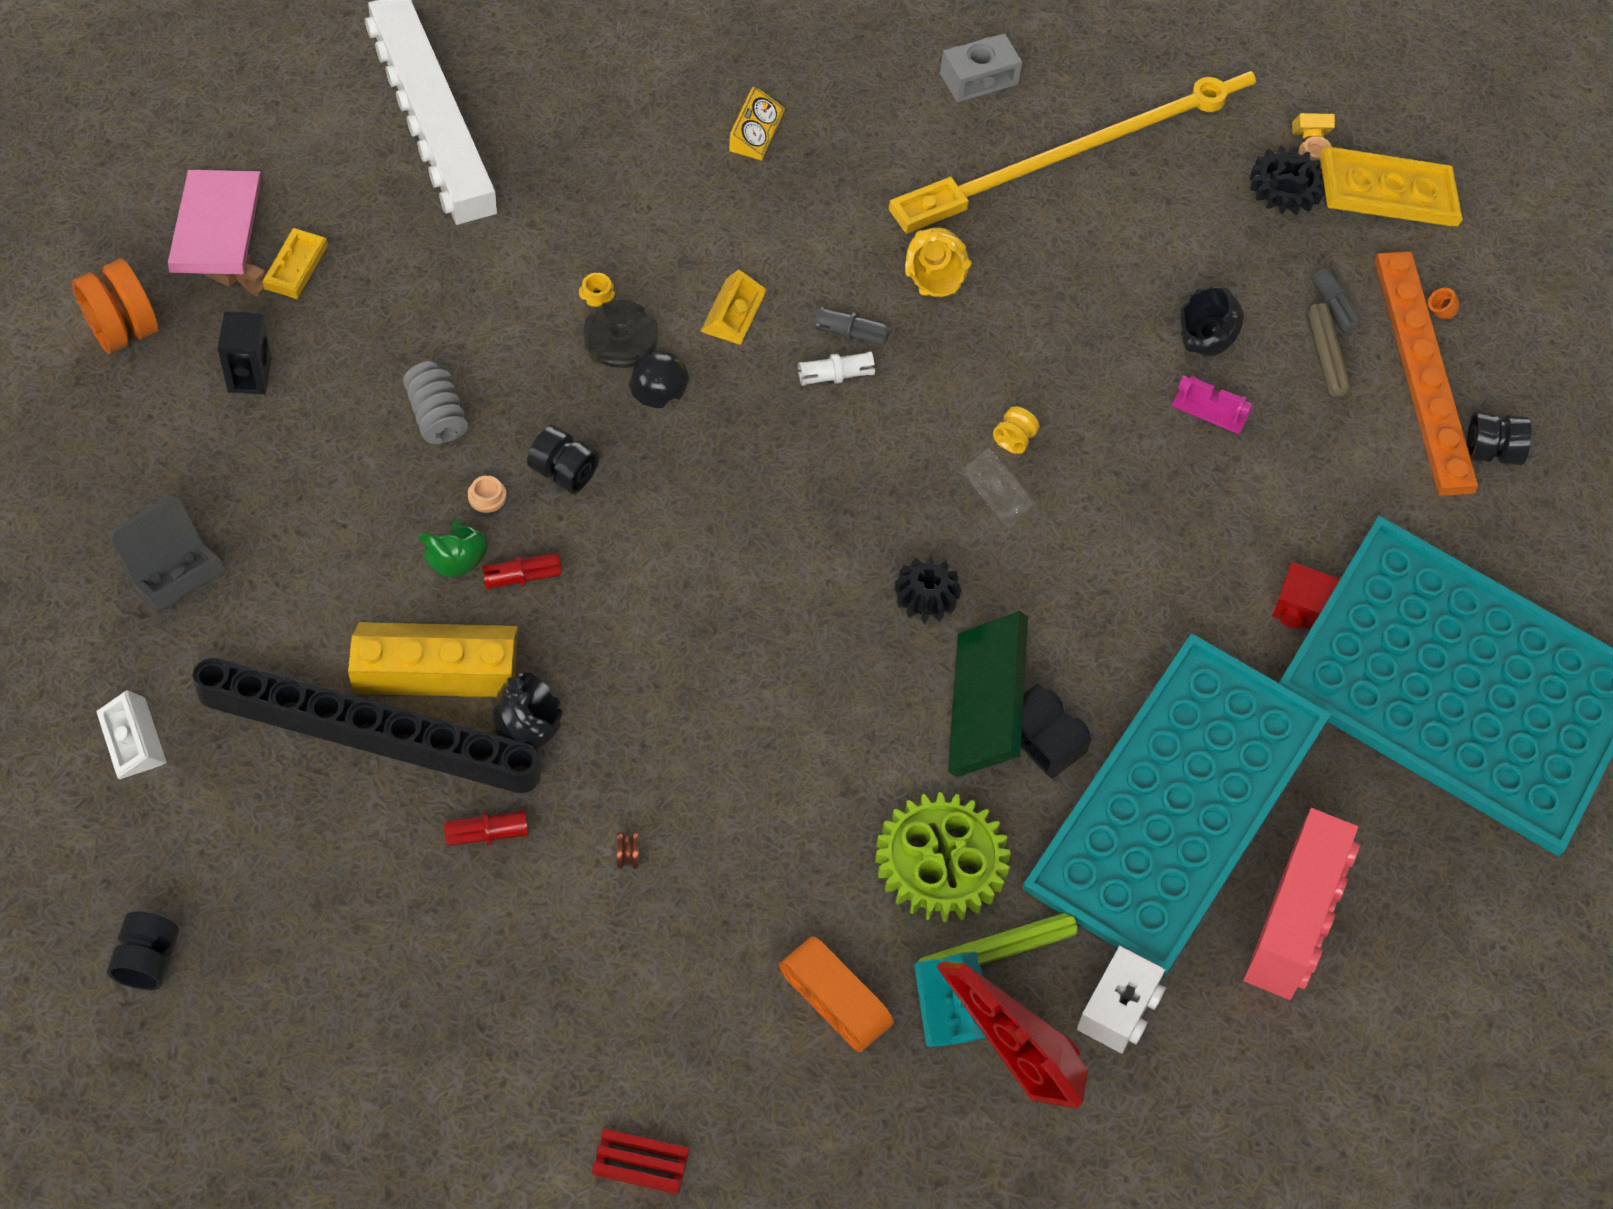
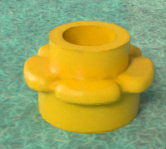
[579,273,615,307]

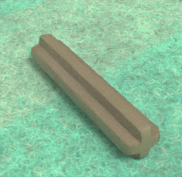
[1308,303,1351,397]

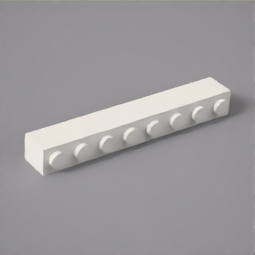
[365,0,497,225]

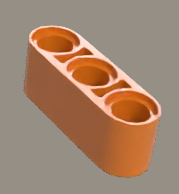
[779,936,894,1052]

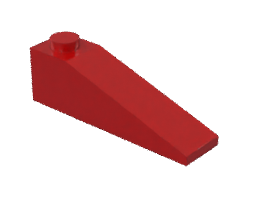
[937,961,1088,1109]

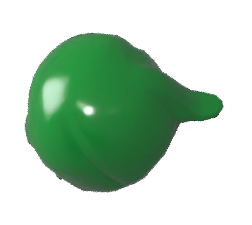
[418,519,488,578]

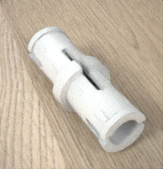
[798,351,875,386]

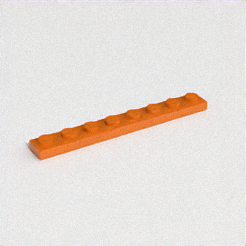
[1374,251,1478,496]

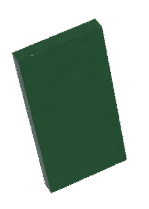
[948,611,1028,777]

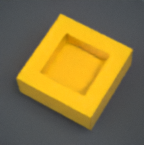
[1292,113,1335,140]

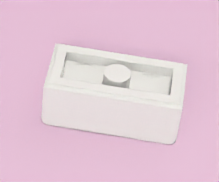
[96,690,167,779]

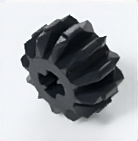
[894,555,961,623]

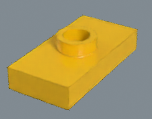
[262,228,328,299]

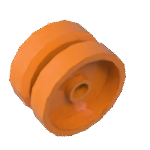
[71,258,159,354]

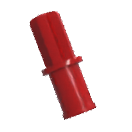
[482,553,562,590]
[444,810,528,846]

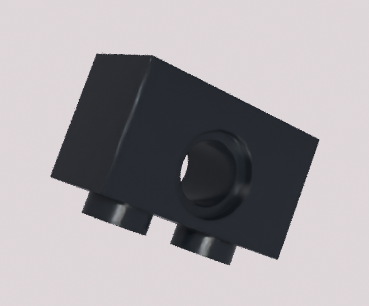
[217,311,272,395]

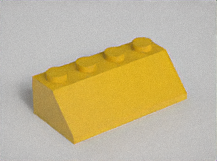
[348,622,518,697]

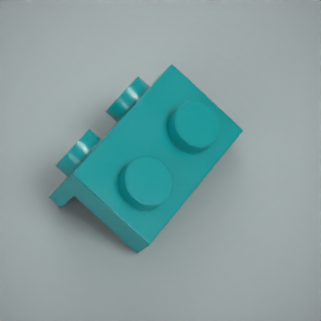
[914,952,987,1048]

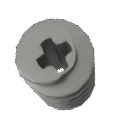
[403,361,468,444]

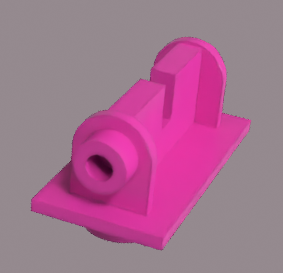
[1171,375,1253,435]

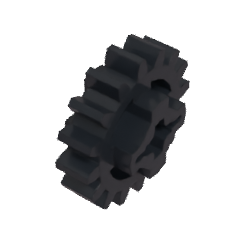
[1250,146,1325,215]

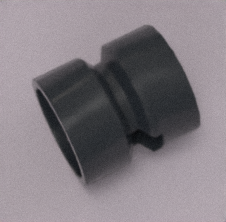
[1467,412,1532,465]
[527,425,599,494]
[106,911,179,990]

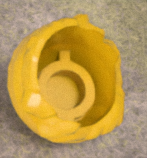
[905,228,972,297]

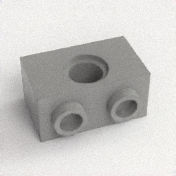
[940,33,1022,102]

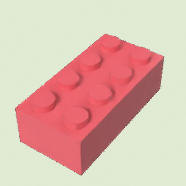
[1243,808,1360,1000]

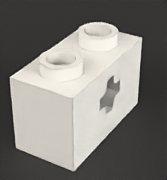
[1077,946,1166,1054]

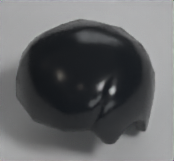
[629,351,690,408]

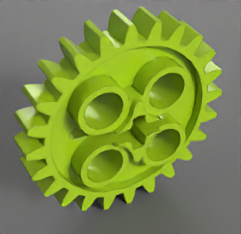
[875,792,1011,922]

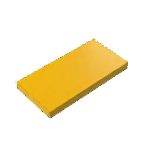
[1319,146,1463,226]

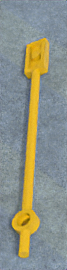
[889,71,1256,234]

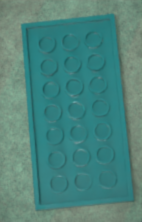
[1022,633,1331,978]

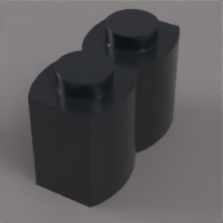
[1021,684,1092,779]

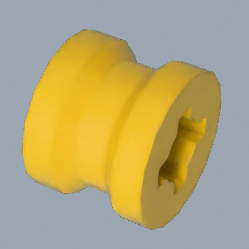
[993,406,1040,454]

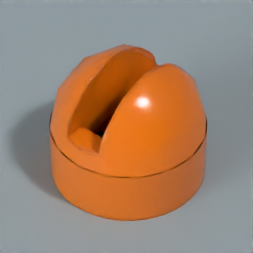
[1428,288,1460,319]

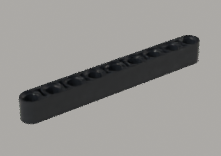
[192,658,540,793]

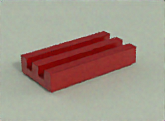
[592,1129,689,1195]

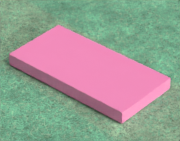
[168,170,261,274]

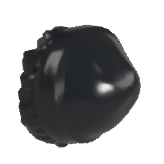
[1181,286,1244,356]
[493,672,563,749]

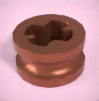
[617,832,639,869]

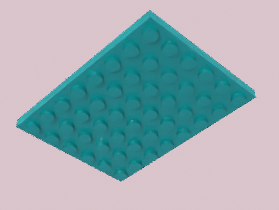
[1279,516,1613,857]

